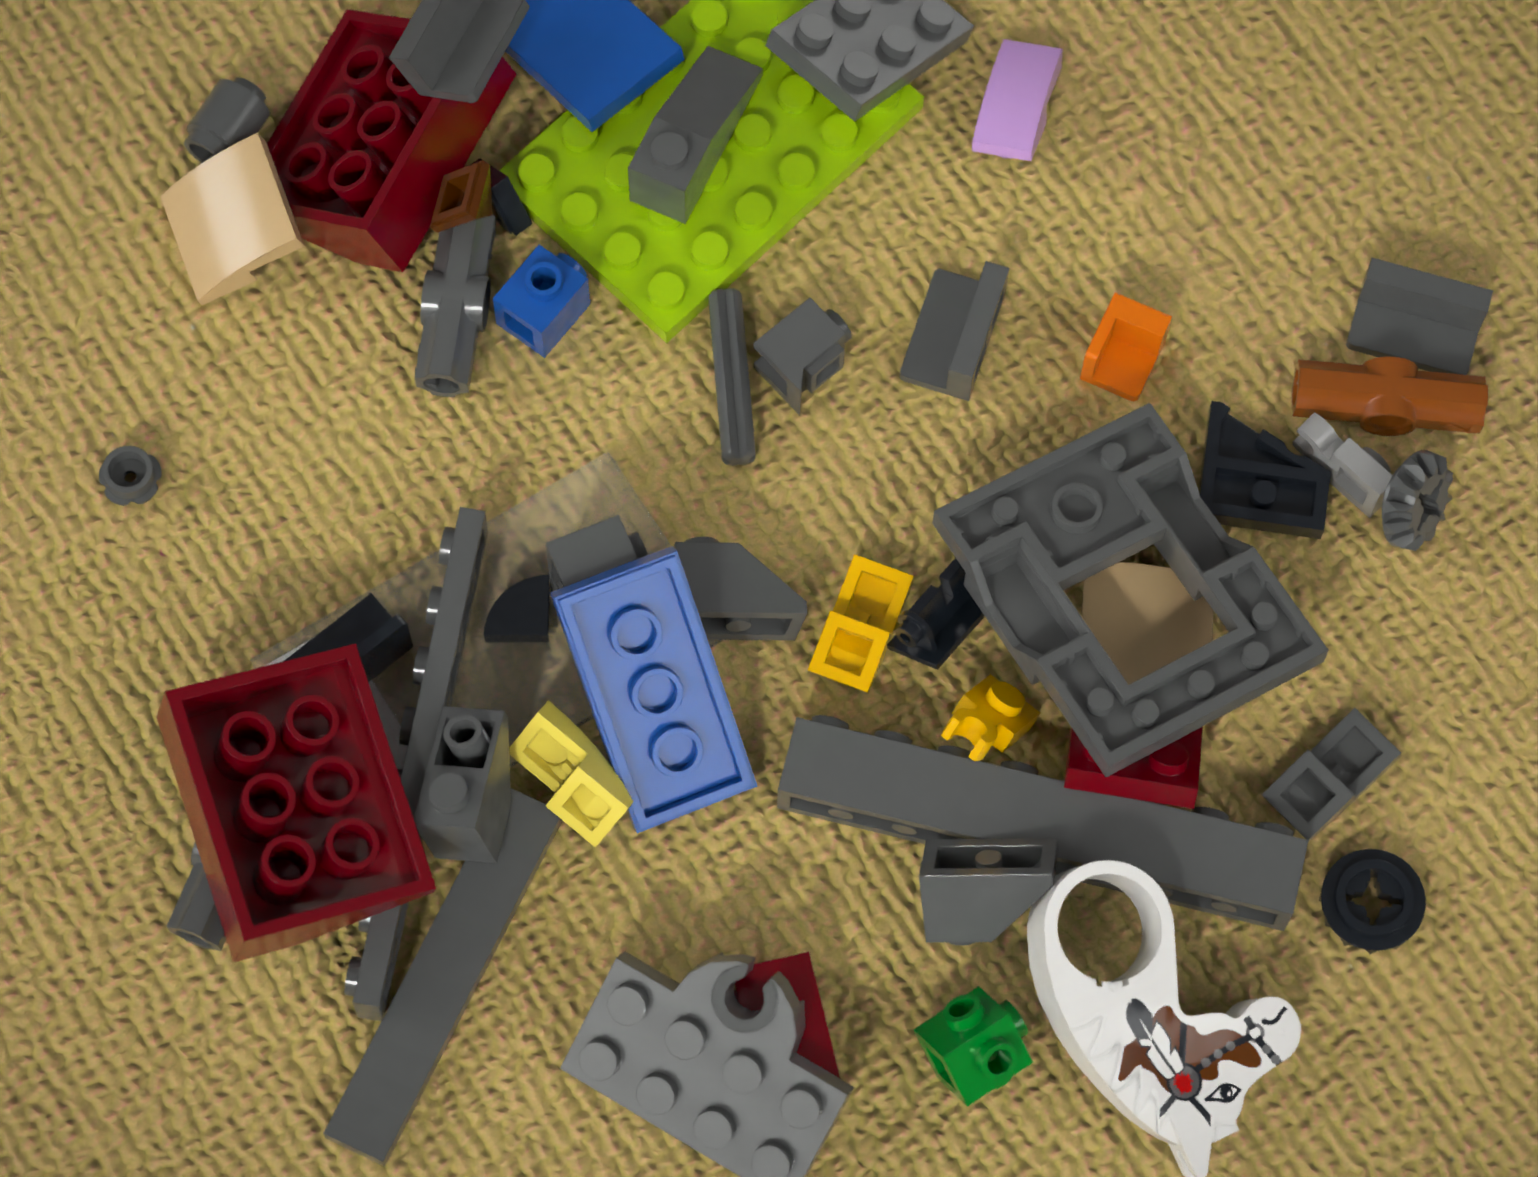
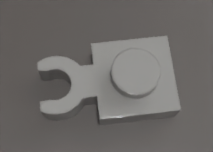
[1292,412,1393,518]

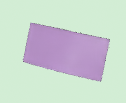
[972,39,1062,161]

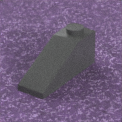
[628,46,763,224]

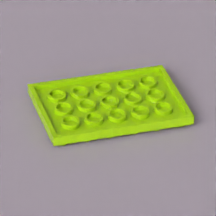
[499,0,924,344]

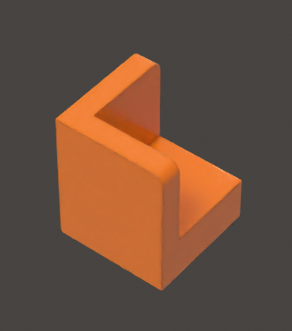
[1080,292,1172,402]

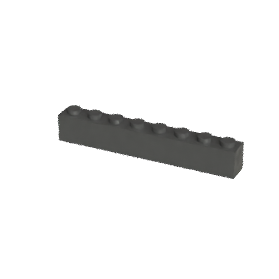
[777,715,1309,931]

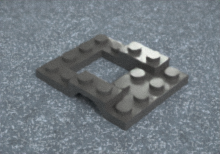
[932,403,1329,777]

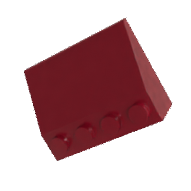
[267,9,517,273]
[156,644,437,963]

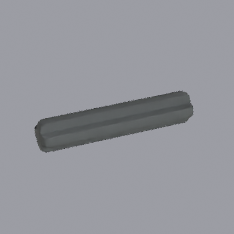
[709,288,756,466]

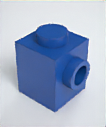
[492,244,590,358]

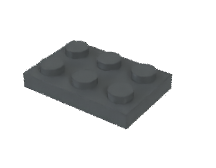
[765,0,974,122]

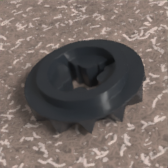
[1319,849,1426,954]

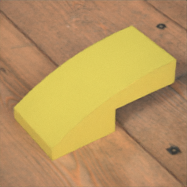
[509,700,633,848]

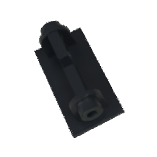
[887,557,985,670]

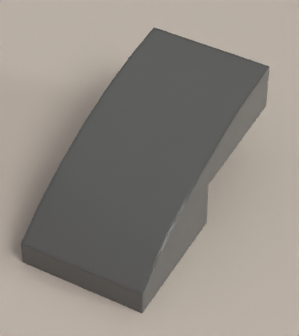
[1262,708,1401,842]

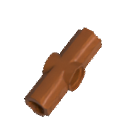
[1291,357,1488,436]

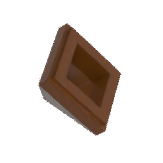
[430,160,492,233]

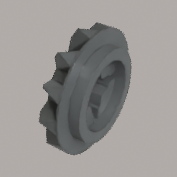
[1382,450,1453,551]

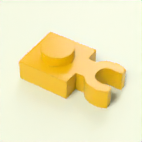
[941,674,1041,761]

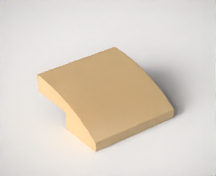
[161,133,305,305]
[1082,562,1214,685]

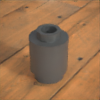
[184,77,270,163]

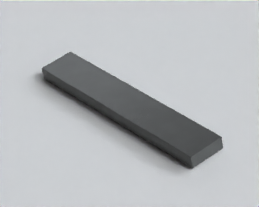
[323,788,563,1167]

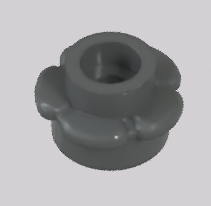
[99,446,162,506]

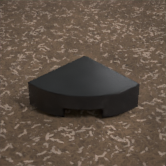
[470,158,533,236]
[484,575,550,643]

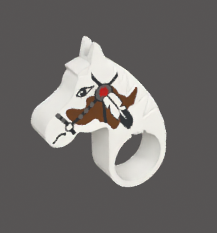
[1027,860,1301,1177]

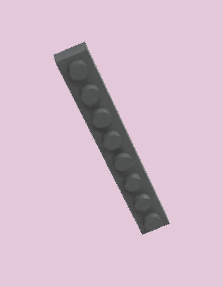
[344,507,488,1021]

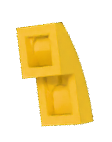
[808,554,915,693]

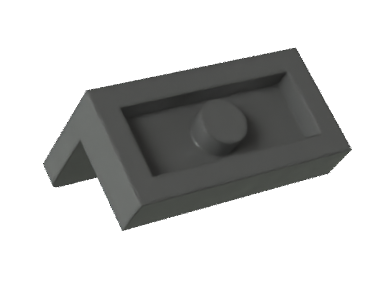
[389,0,530,103]
[1346,258,1493,375]
[900,261,1010,401]

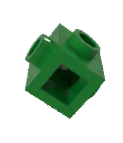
[913,986,1033,1107]

